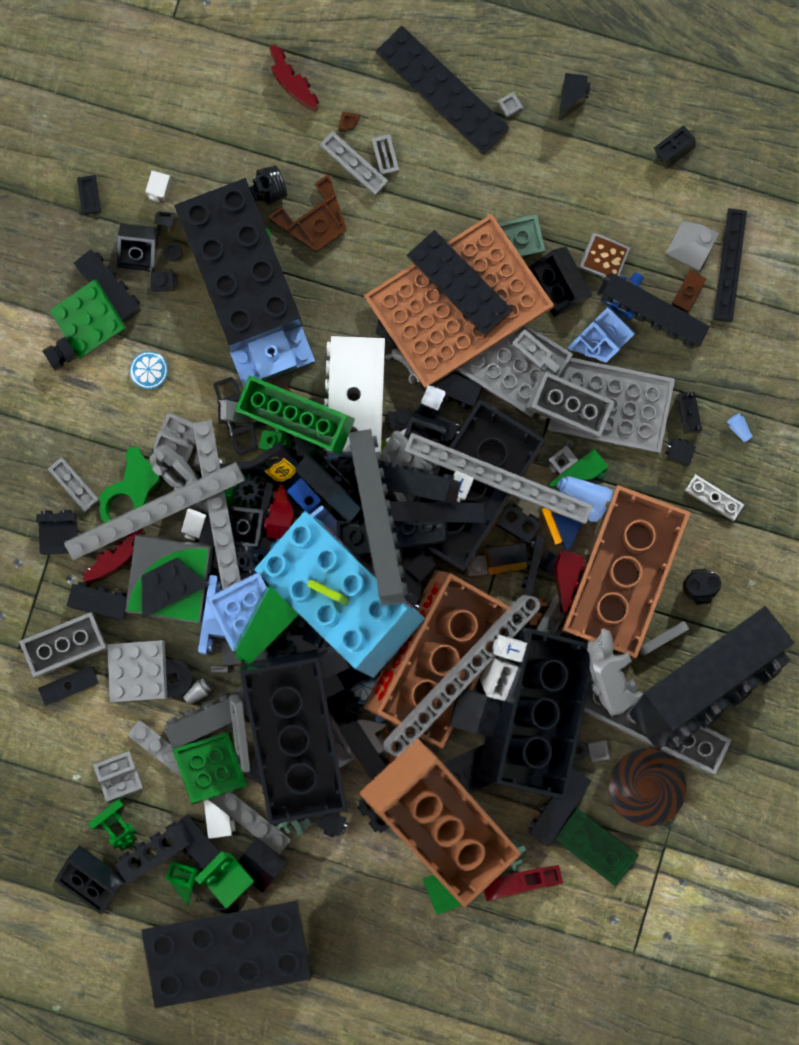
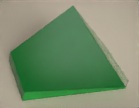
[165,861,200,906]

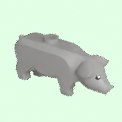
[149,445,209,515]
[587,629,643,716]

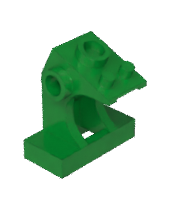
[88,799,138,851]

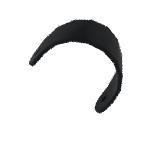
[200,889,248,913]

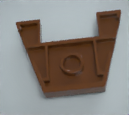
[268,174,347,253]

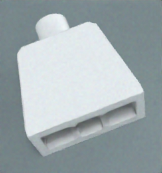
[480,657,518,701]

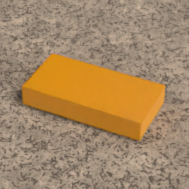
[541,508,562,546]

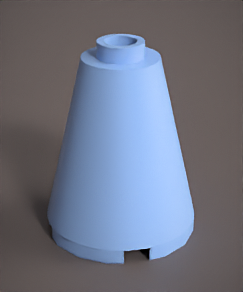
[557,476,613,523]

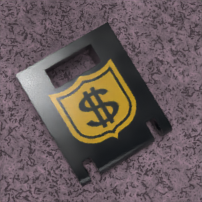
[251,442,302,489]

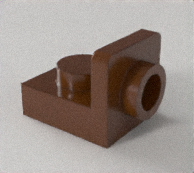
[528,599,549,627]

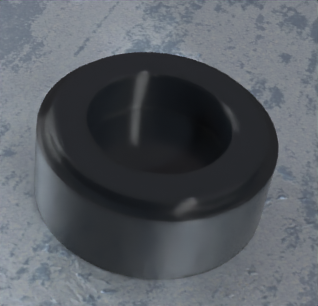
[163,242,183,262]

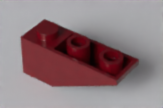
[264,484,294,539]
[554,550,586,613]

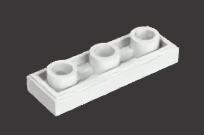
[685,474,744,521]

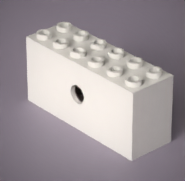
[323,336,385,457]

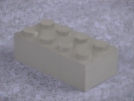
[526,371,615,438]
[19,612,108,679]

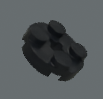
[166,659,193,698]

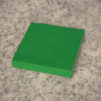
[422,874,461,915]

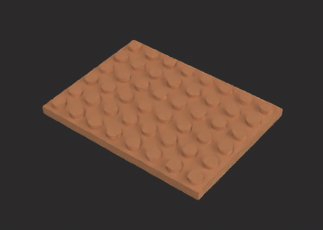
[364,214,554,390]

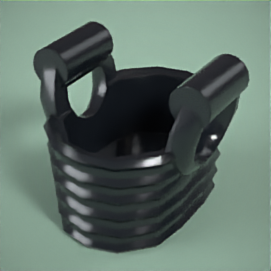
[249,165,287,204]
[683,568,721,605]

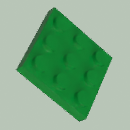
[49,280,126,359]
[172,732,247,805]

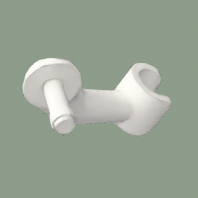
[385,349,420,384]

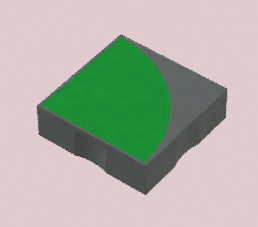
[125,534,215,624]

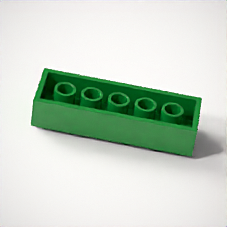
[235,375,355,454]

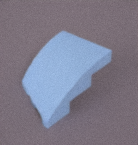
[567,306,635,362]

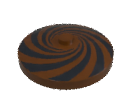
[608,748,687,826]

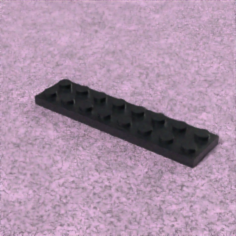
[376,25,510,155]

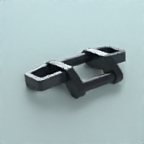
[213,377,268,455]

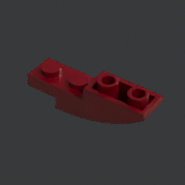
[269,44,319,112]
[83,528,146,584]
[484,864,563,902]

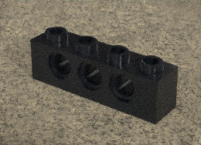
[115,821,195,884]

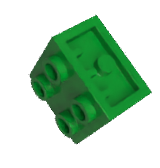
[195,851,254,908]

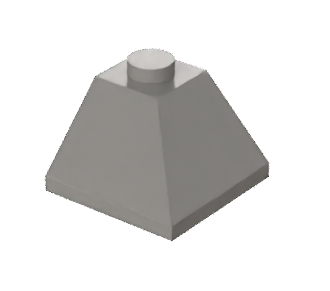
[666,221,719,271]

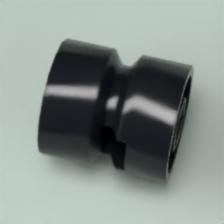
[42,337,78,371]

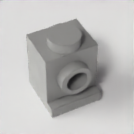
[548,445,578,476]

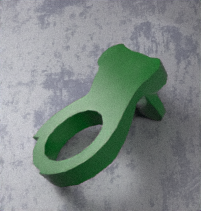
[98,446,162,523]

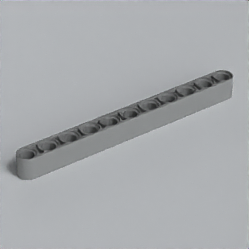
[383,595,540,757]

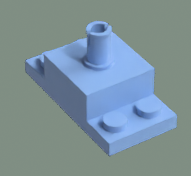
[230,326,315,387]
[198,575,226,656]

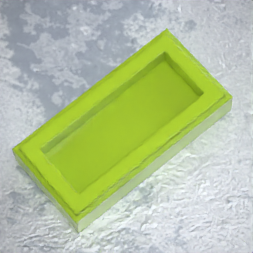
[307,579,349,605]

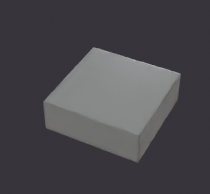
[497,91,523,118]
[587,740,610,763]

